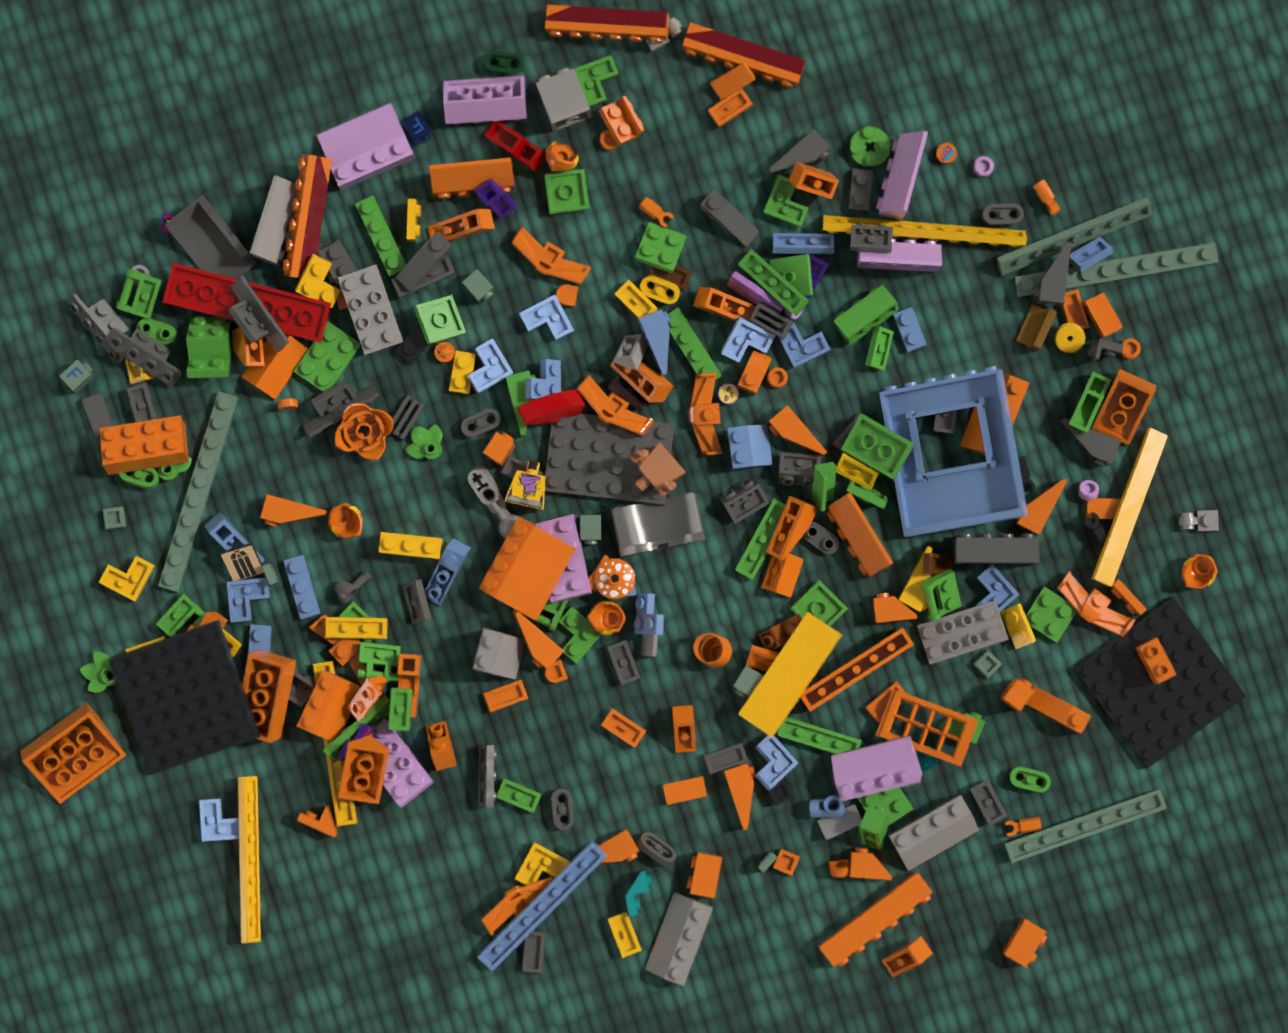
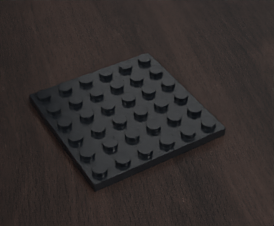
[1073,597,1246,769]
[108,620,261,775]

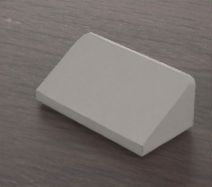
[613,334,648,370]
[641,635,658,657]
[817,804,862,840]

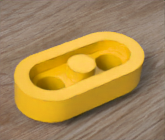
[640,275,680,304]

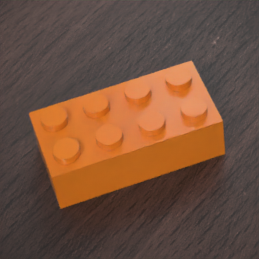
[100,415,189,475]
[243,649,296,743]

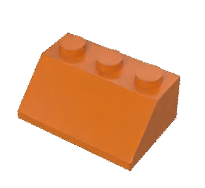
[297,670,361,741]

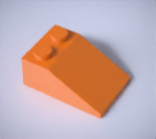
[1092,369,1157,445]

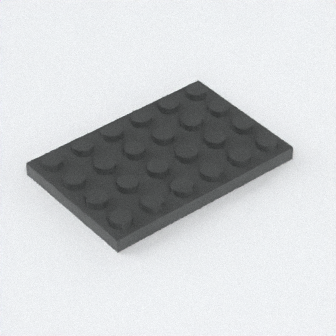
[545,413,674,505]

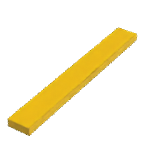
[1092,428,1168,587]
[312,661,358,827]
[238,776,261,943]

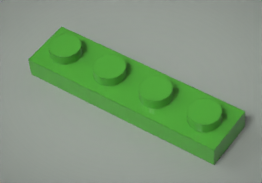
[355,195,406,277]
[738,249,809,316]
[668,308,722,381]
[735,499,786,580]
[323,695,391,763]
[777,717,862,754]

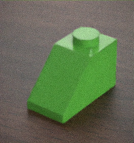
[936,711,986,744]
[859,806,889,851]

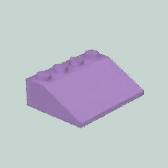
[317,103,415,191]
[876,131,928,221]

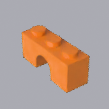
[398,654,422,717]

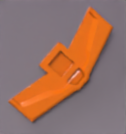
[511,226,591,284]
[689,372,723,455]
[577,374,654,435]
[1057,571,1135,637]
[309,615,376,686]
[481,876,553,935]

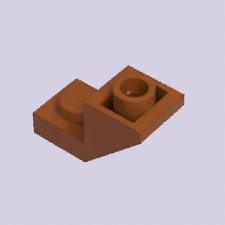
[758,614,802,651]

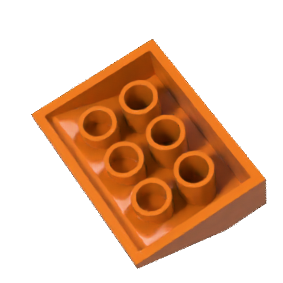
[479,516,576,620]
[20,702,126,804]

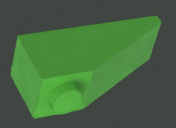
[506,371,536,437]

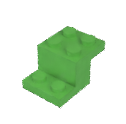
[186,316,233,378]

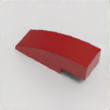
[484,121,546,173]
[517,389,585,425]

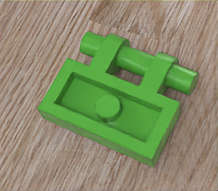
[356,642,401,683]

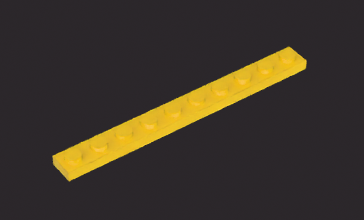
[823,215,1027,247]

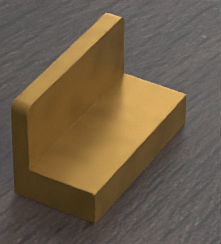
[1016,305,1057,351]

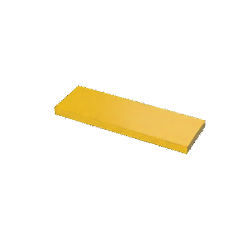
[738,612,842,738]

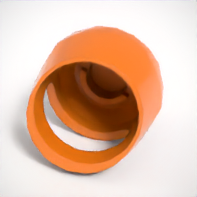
[693,633,732,668]

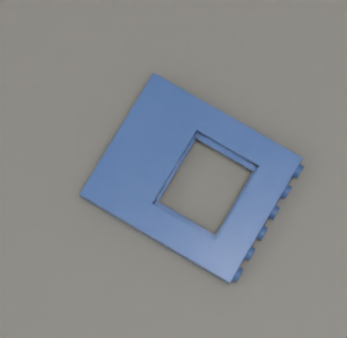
[879,366,1028,537]

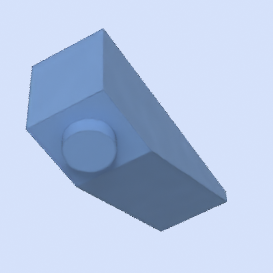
[637,309,670,375]
[205,512,265,563]

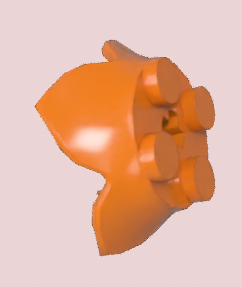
[335,403,393,460]

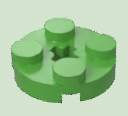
[850,126,891,168]

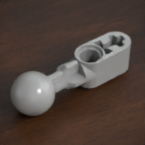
[468,465,518,539]

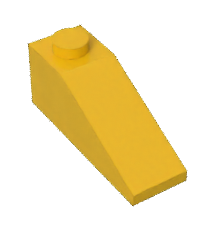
[898,546,932,612]

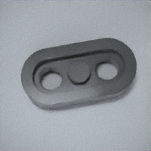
[982,203,1024,226]
[461,409,501,438]
[803,522,839,555]
[551,789,574,830]
[638,832,676,866]

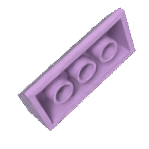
[443,76,527,125]
[857,239,942,272]
[831,736,922,801]

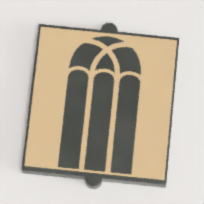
[220,543,264,581]

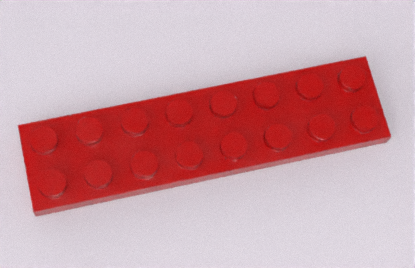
[163,263,332,343]

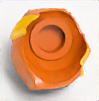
[545,142,579,172]
[328,503,363,539]
[1182,554,1218,589]
[587,601,626,635]

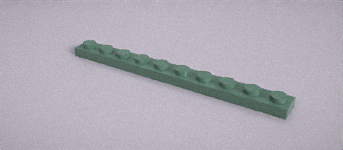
[1014,243,1219,298]
[158,391,239,592]

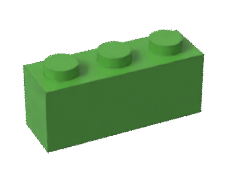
[834,285,899,346]

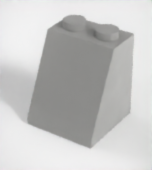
[536,68,591,132]
[473,628,525,679]

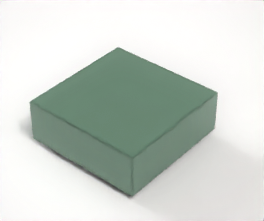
[102,506,127,530]
[262,564,279,586]
[973,650,1002,679]
[758,851,778,873]

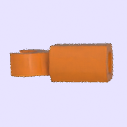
[1032,180,1061,216]
[639,197,674,228]
[1004,816,1042,836]

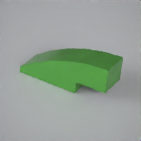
[1068,371,1111,433]

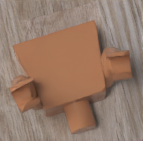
[629,443,686,496]

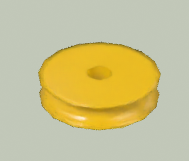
[1054,323,1085,353]

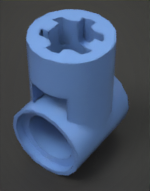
[810,795,845,819]

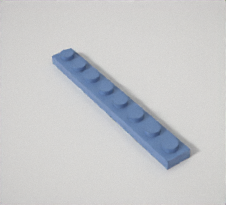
[477,841,607,971]

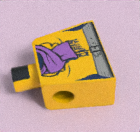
[505,460,546,510]

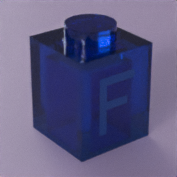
[401,111,433,145]

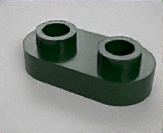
[484,51,524,75]

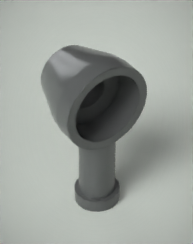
[335,570,372,603]

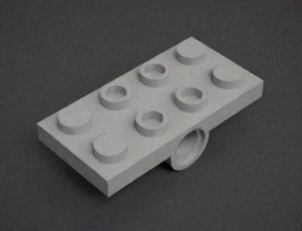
[338,265,403,355]
[917,600,1008,664]

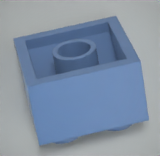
[727,425,773,470]

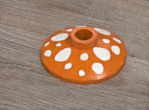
[595,559,635,599]

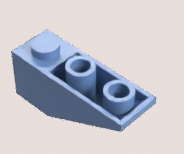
[425,538,471,605]

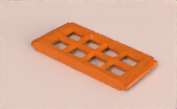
[876,689,978,767]

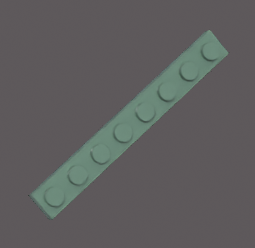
[997,197,1152,276]
[1004,789,1167,863]

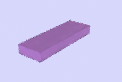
[727,271,785,319]

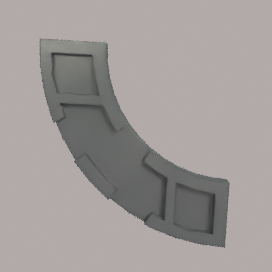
[165,195,257,279]
[611,492,706,557]

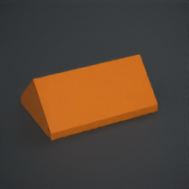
[242,334,309,400]
[338,736,390,804]

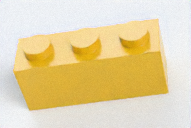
[379,532,444,560]

